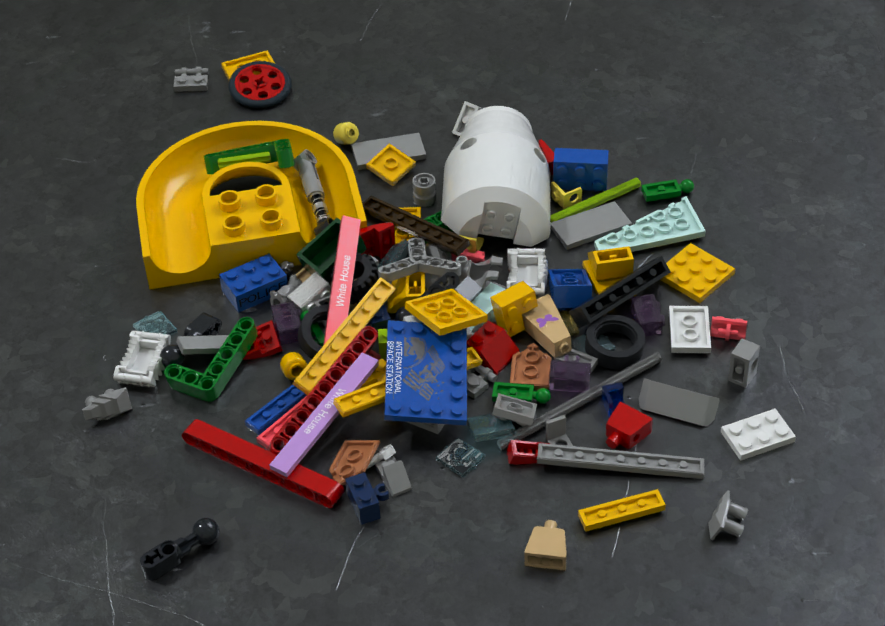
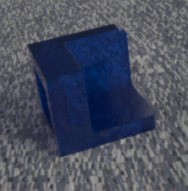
[601,382,625,417]

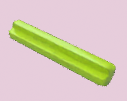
[218,152,271,169]

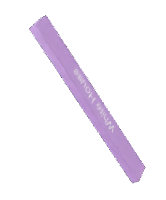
[269,352,379,477]

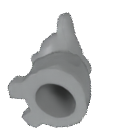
[270,274,302,313]

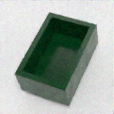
[296,218,367,283]

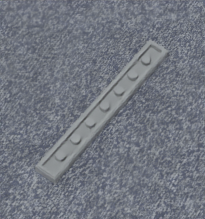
[537,443,704,479]

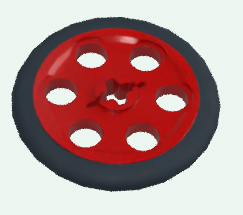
[228,61,292,108]

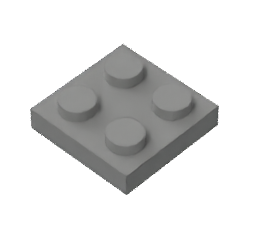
[492,393,537,426]

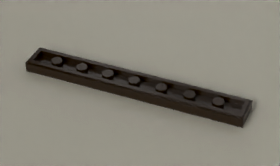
[362,196,471,256]

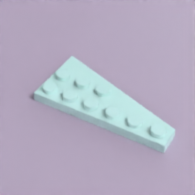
[594,196,706,252]

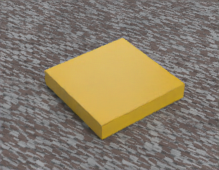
[366,143,416,186]

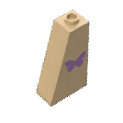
[522,294,572,358]

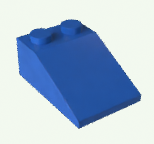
[548,269,592,310]

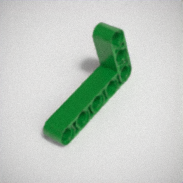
[203,139,295,174]
[164,317,258,402]

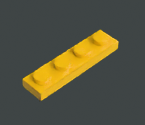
[578,489,666,532]

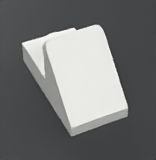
[452,101,482,136]

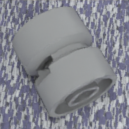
[412,173,436,207]

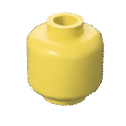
[333,122,359,145]

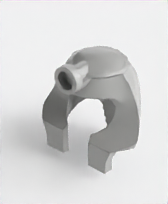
[456,255,506,292]

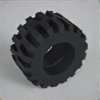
[331,253,378,305]

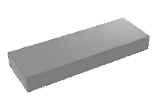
[176,335,229,354]

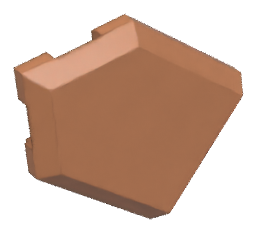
[510,342,552,390]
[329,440,380,486]

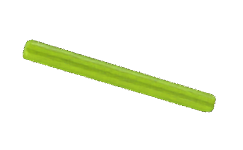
[550,178,641,223]

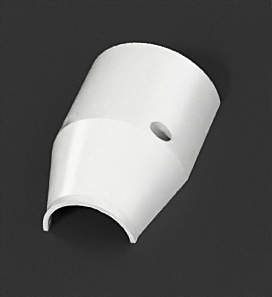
[441,106,550,247]

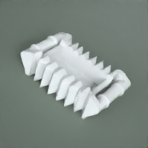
[507,248,548,298]
[113,331,171,387]

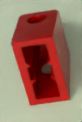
[606,401,653,449]

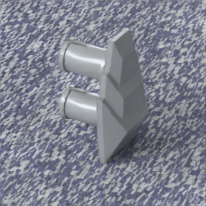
[82,387,132,421]
[708,490,748,540]

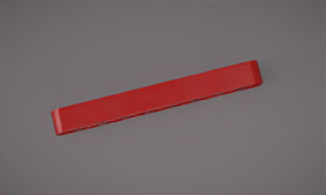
[268,326,378,455]
[182,419,344,508]

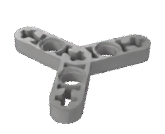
[378,238,461,282]

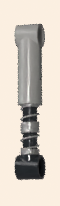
[294,149,334,236]

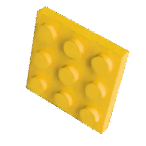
[660,243,735,303]
[405,288,488,336]

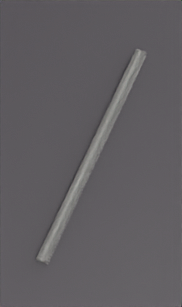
[497,352,662,451]

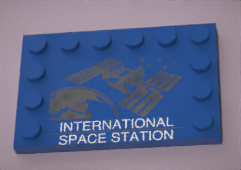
[384,320,467,426]

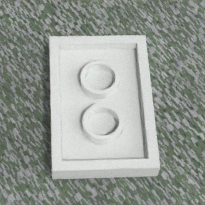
[669,306,711,353]
[721,408,796,461]

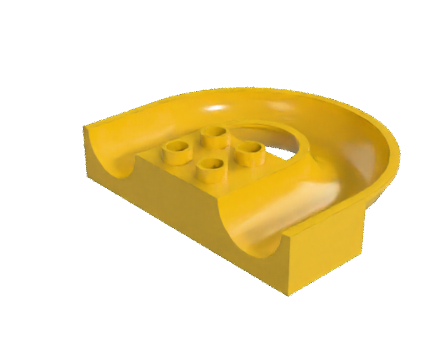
[136,121,367,289]

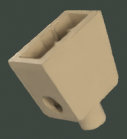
[525,520,566,571]

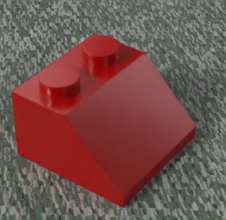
[467,320,520,375]

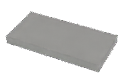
[351,133,426,170]
[550,201,632,250]

